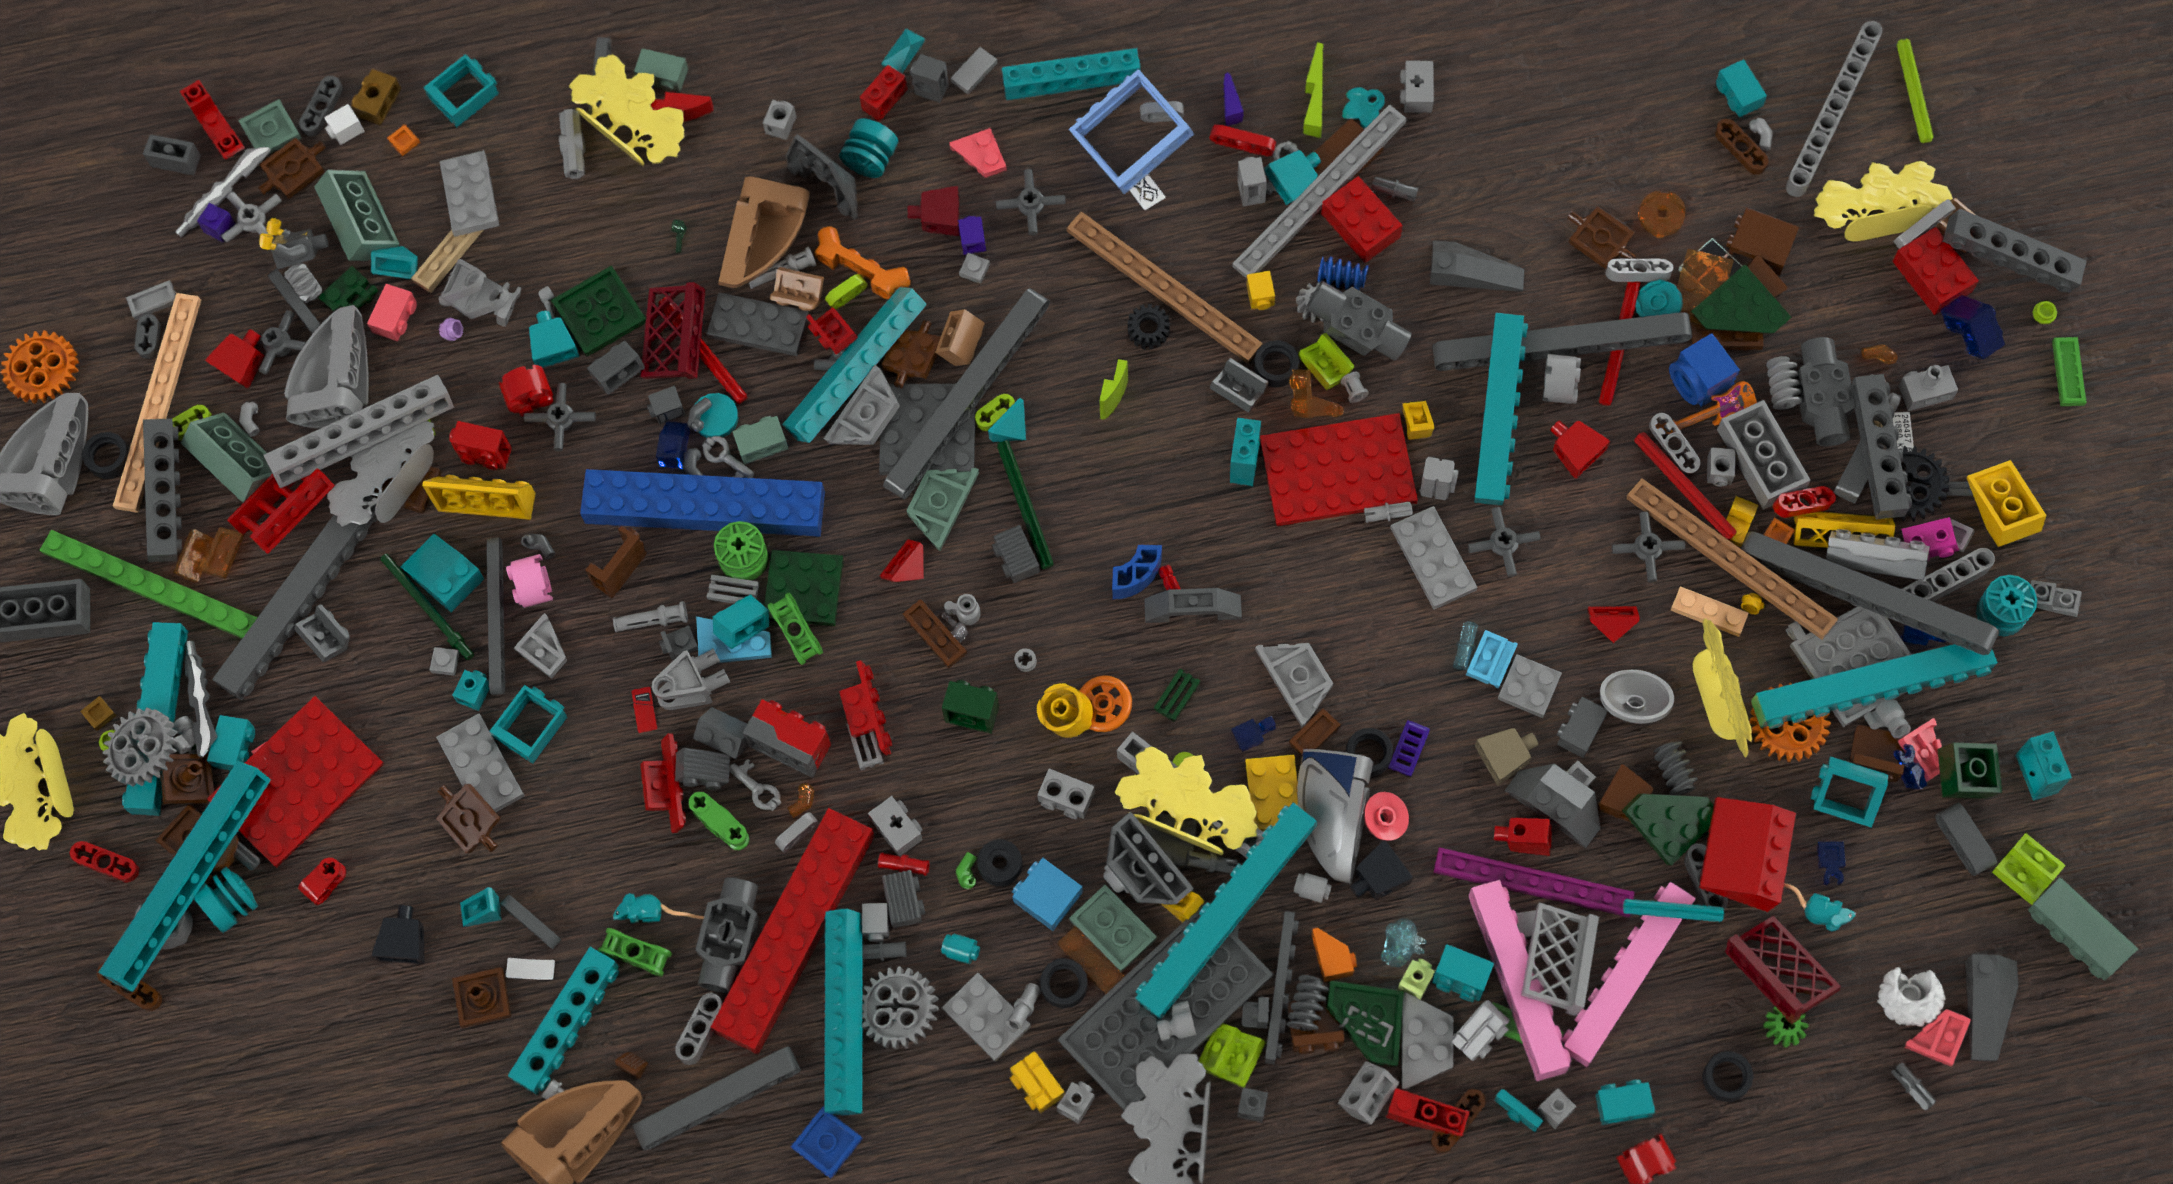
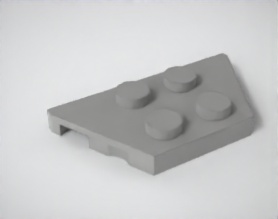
[824,365,900,445]
[1255,643,1333,727]
[1402,992,1453,1091]

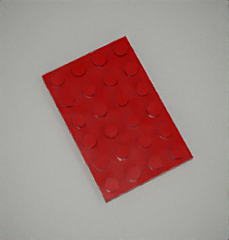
[1260,413,1418,527]
[207,696,384,868]

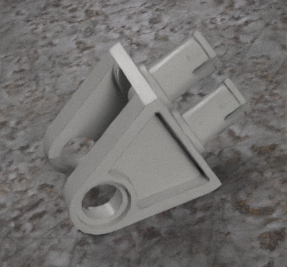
[439,259,509,319]
[652,648,731,710]

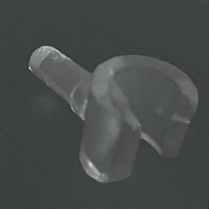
[941,612,968,641]

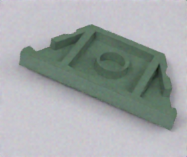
[906,468,979,551]

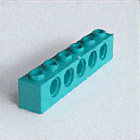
[1002,48,1140,100]
[508,947,619,1095]

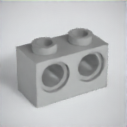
[1237,157,1267,206]
[1038,769,1095,819]
[1338,1061,1399,1125]

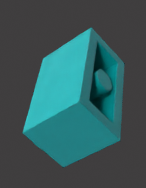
[1716,59,1767,118]
[713,594,769,649]
[207,715,255,771]
[1595,1080,1655,1125]

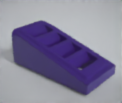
[1224,73,1243,126]
[1388,720,1430,777]

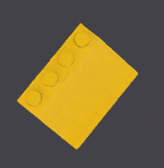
[422,475,536,520]

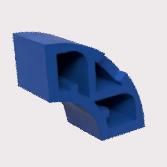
[1112,545,1162,599]

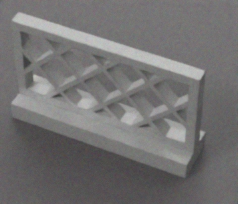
[1521,903,1599,1016]

